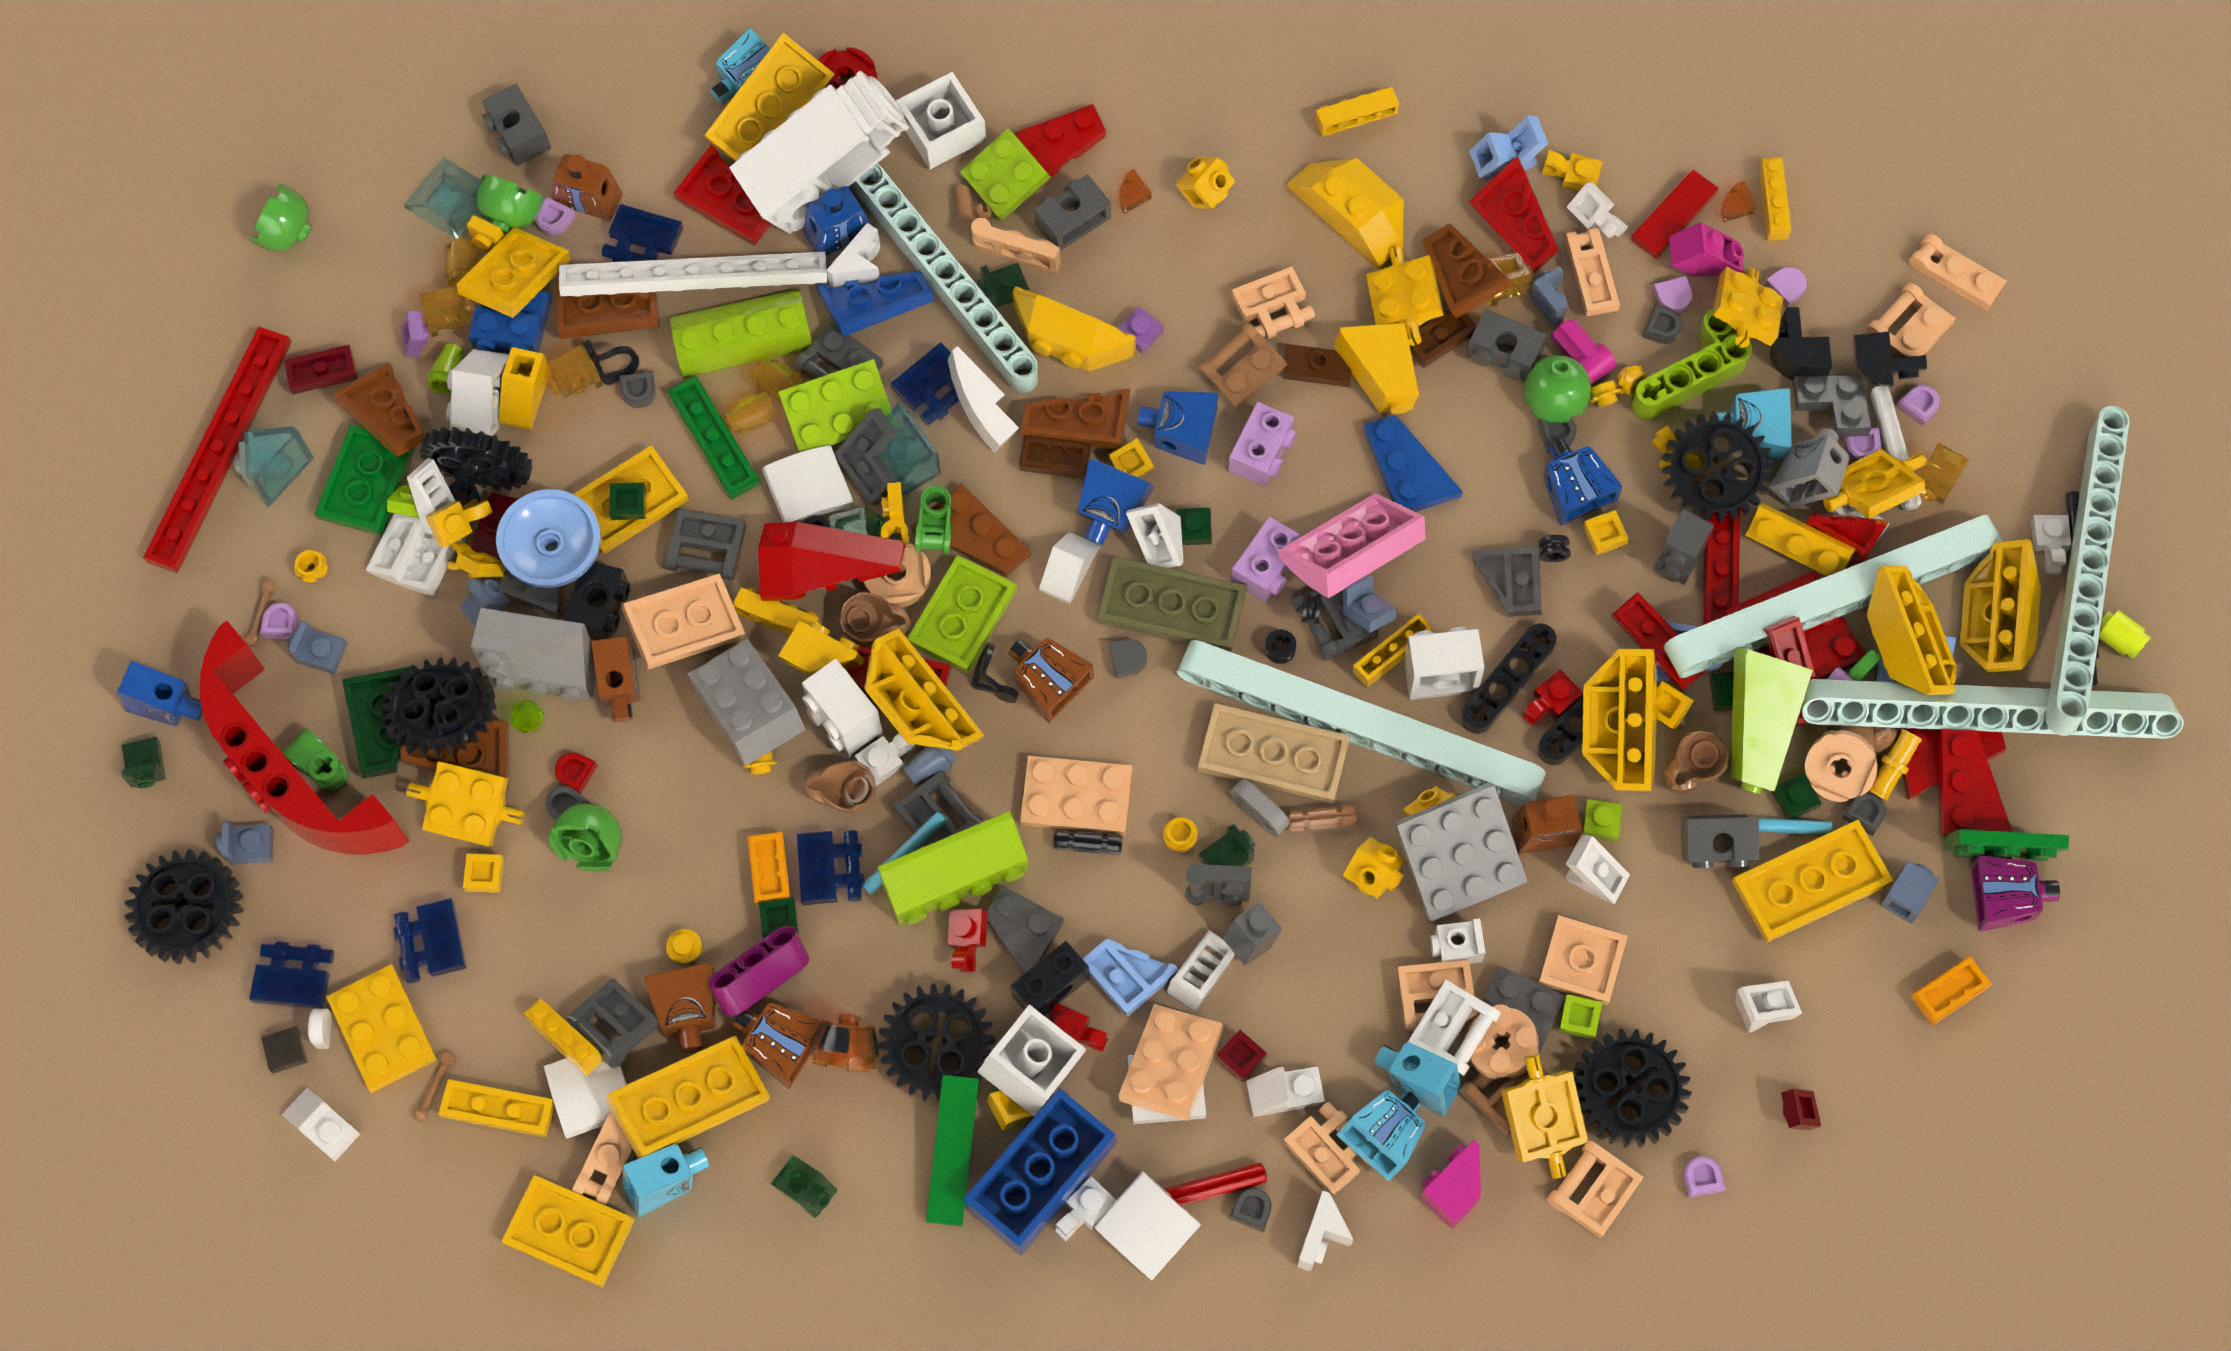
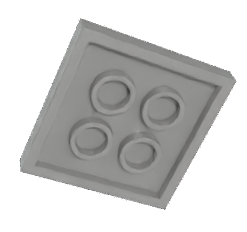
[1393,783,1528,922]

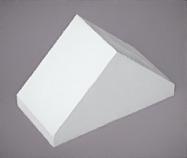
[1126,503,1183,568]
[1039,532,1100,604]

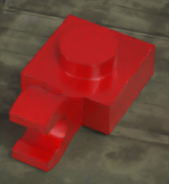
[1522,669,1583,726]
[947,909,988,972]
[1049,1004,1109,1052]

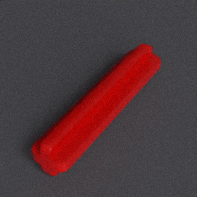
[1164,1163,1267,1206]

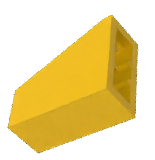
[1333,323,1419,414]

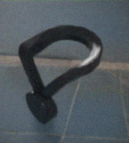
[582,339,639,385]
[971,642,1019,703]

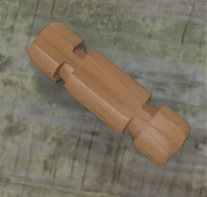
[1287,805,1357,832]

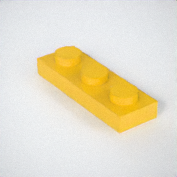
[1746,503,1855,576]
[438,1079,555,1138]

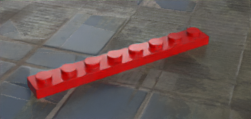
[143,326,292,573]

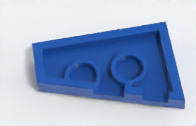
[816,271,934,337]
[1363,415,1463,512]

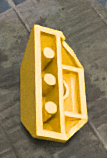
[1287,158,1404,270]
[1012,286,1136,372]
[1959,539,2041,672]
[1866,565,1957,695]
[864,628,984,751]
[1582,649,1657,791]

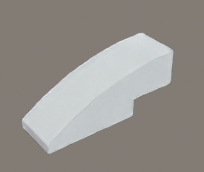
[948,346,1019,453]

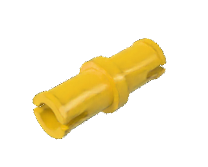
[1868,729,1922,801]

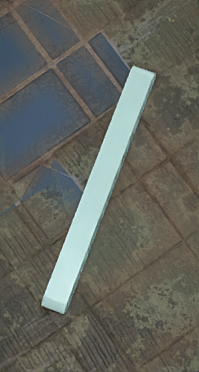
[850,163,1038,393]
[2046,406,2130,736]
[1663,515,2004,678]
[1176,640,1546,805]
[1801,679,2184,739]

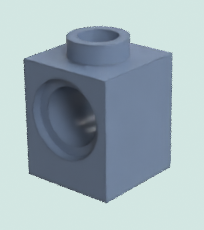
[1880,861,1940,924]

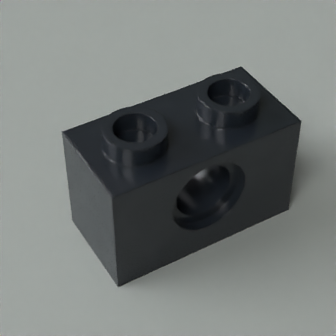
[563,562,630,641]
[1010,941,1090,1016]

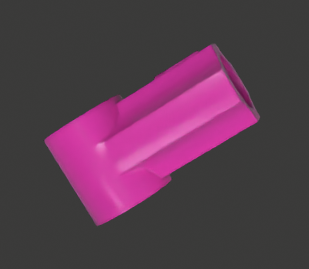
[1551,319,1616,385]

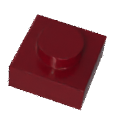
[1216,1029,1267,1082]
[1781,1089,1821,1130]

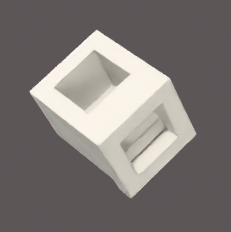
[1430,918,1486,964]

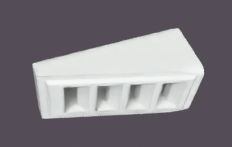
[407,458,455,534]
[1167,930,1236,1011]

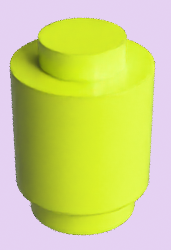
[2099,610,2151,659]

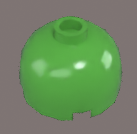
[476,175,545,233]
[250,183,312,252]
[1523,355,1591,423]
[548,803,623,872]

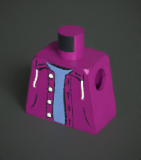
[1970,856,2060,931]

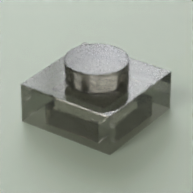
[261,1026,308,1074]

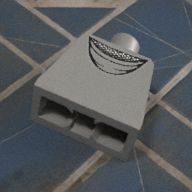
[1769,428,1849,508]

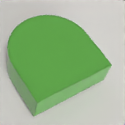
[1848,650,1882,681]

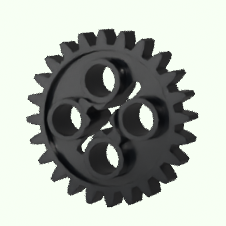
[1660,411,1774,523]
[420,427,533,490]
[380,657,497,758]
[124,849,244,964]
[878,983,995,1103]
[1574,1029,1692,1148]

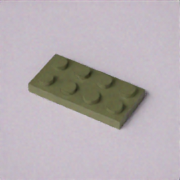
[1097,556,1247,652]

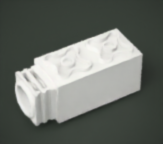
[729,71,909,234]

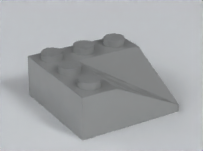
[471,608,597,702]

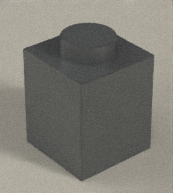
[1223,902,1282,965]

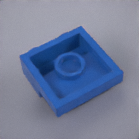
[468,291,552,354]

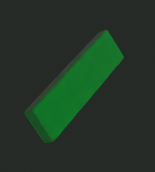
[666,375,761,500]
[926,1075,979,1226]

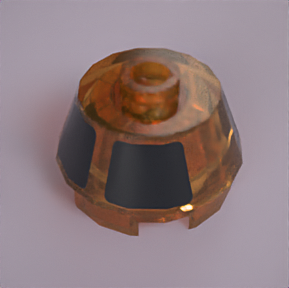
[809,1013,880,1072]

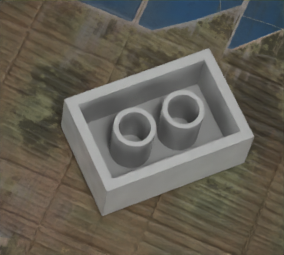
[688,638,806,766]

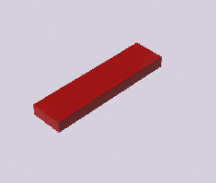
[1702,509,1740,625]

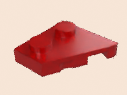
[1806,513,1889,569]

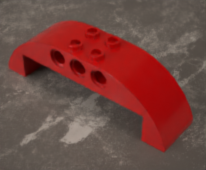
[199,620,409,855]

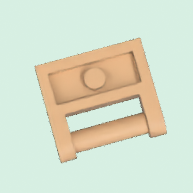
[1866,282,1956,358]
[1397,959,1477,1032]
[1546,1140,1644,1239]

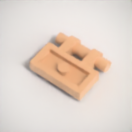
[1231,267,1315,340]
[1283,1102,1369,1197]

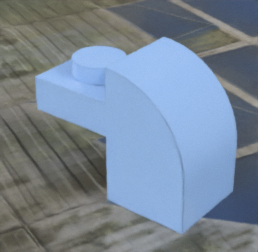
[1469,115,1548,179]

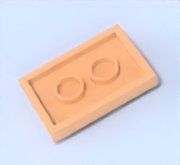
[622,573,745,670]
[1020,756,1133,836]
[1119,1004,1223,1121]

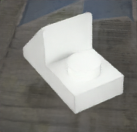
[826,223,880,288]
[1566,834,1630,904]
[1735,981,1802,1033]
[1246,1066,1325,1117]
[282,1088,360,1162]
[1297,1191,1353,1272]

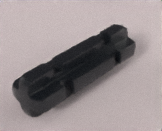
[1053,829,1123,855]

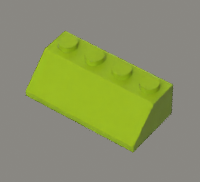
[670,288,812,378]
[877,811,1029,925]

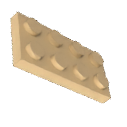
[1197,703,1351,804]

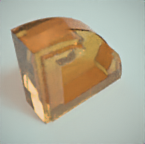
[1119,169,1152,214]
[1721,181,1756,222]

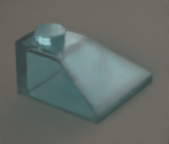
[404,157,480,240]

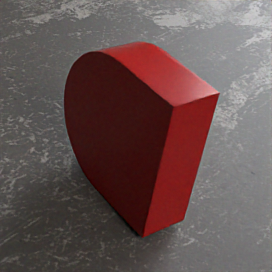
[555,752,598,794]

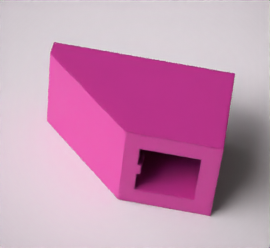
[1669,222,1744,276]
[1420,1140,1481,1229]

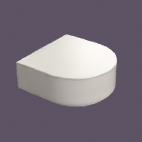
[308,1009,333,1049]

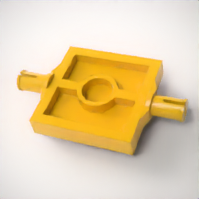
[1366,246,1444,346]
[1713,267,1784,348]
[1823,449,1927,519]
[406,761,525,847]
[1501,1054,1588,1179]

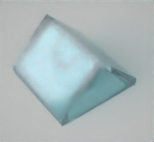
[880,402,941,496]
[244,426,314,507]

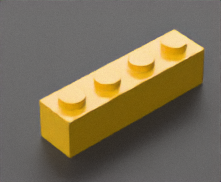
[1315,87,1399,137]
[1759,158,1791,241]
[733,587,821,635]
[1353,613,1433,688]
[524,998,603,1076]

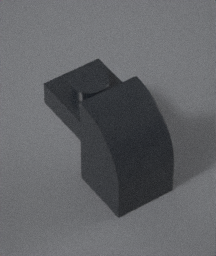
[1770,307,1832,380]
[1853,331,1927,388]

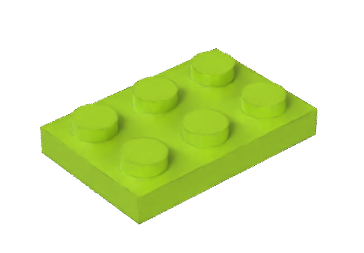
[778,359,896,453]
[907,555,1018,674]

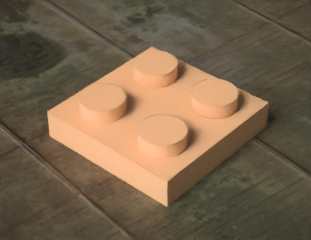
[1539,915,1628,1006]

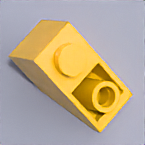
[498,347,551,431]
[778,620,865,677]

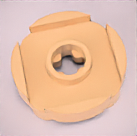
[863,540,931,608]
[1805,730,1878,802]
[1464,1004,1539,1079]

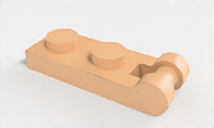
[971,218,1061,274]
[1564,228,1620,317]
[1909,234,2007,311]
[572,1109,633,1206]

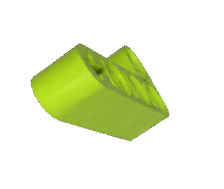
[1631,308,1752,420]

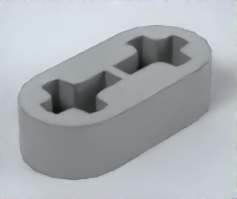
[1229,778,1290,837]

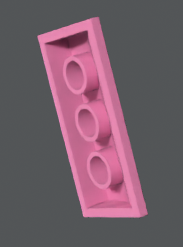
[1278,493,1426,598]

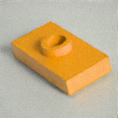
[747,831,791,907]
[1910,955,1992,1026]

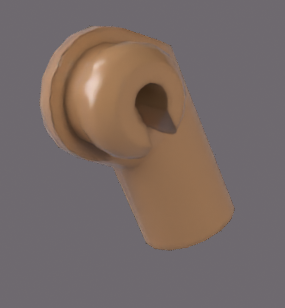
[954,185,992,223]

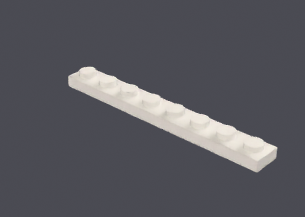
[559,252,827,297]

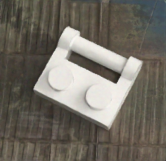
[1408,980,1502,1075]

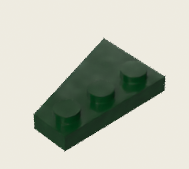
[342,666,412,779]

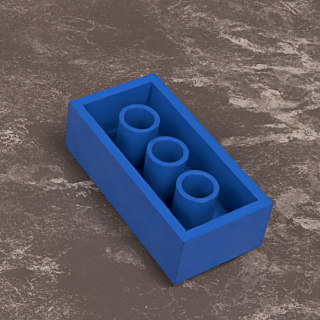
[963,1088,1116,1255]

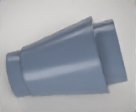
[904,746,957,785]

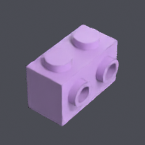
[1229,402,1297,487]
[1231,517,1302,603]

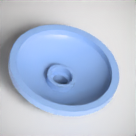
[496,489,601,588]

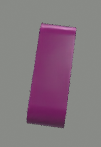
[708,926,810,1016]

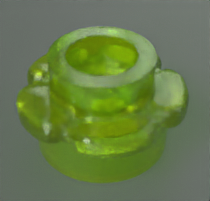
[510,700,545,733]

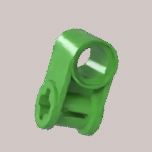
[915,485,952,554]
[281,727,349,792]

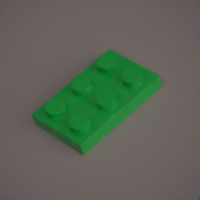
[314,425,416,536]
[1943,829,2069,861]

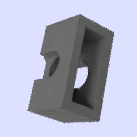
[481,83,551,166]
[1034,174,1111,251]
[1467,309,1547,381]
[1654,509,1714,585]
[1681,814,1760,868]

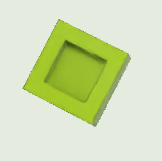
[387,485,432,518]
[1582,799,1623,842]
[1558,994,1602,1040]

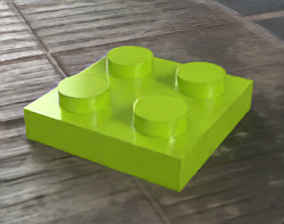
[960,128,1051,221]

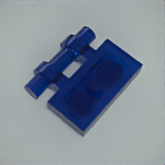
[601,204,683,262]
[891,342,959,426]
[797,830,865,906]
[393,898,467,983]
[249,941,334,1009]

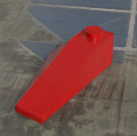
[758,522,906,601]

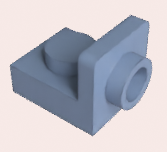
[1529,267,1568,327]
[1343,574,1396,633]
[460,578,511,628]
[288,621,348,674]
[217,821,274,865]

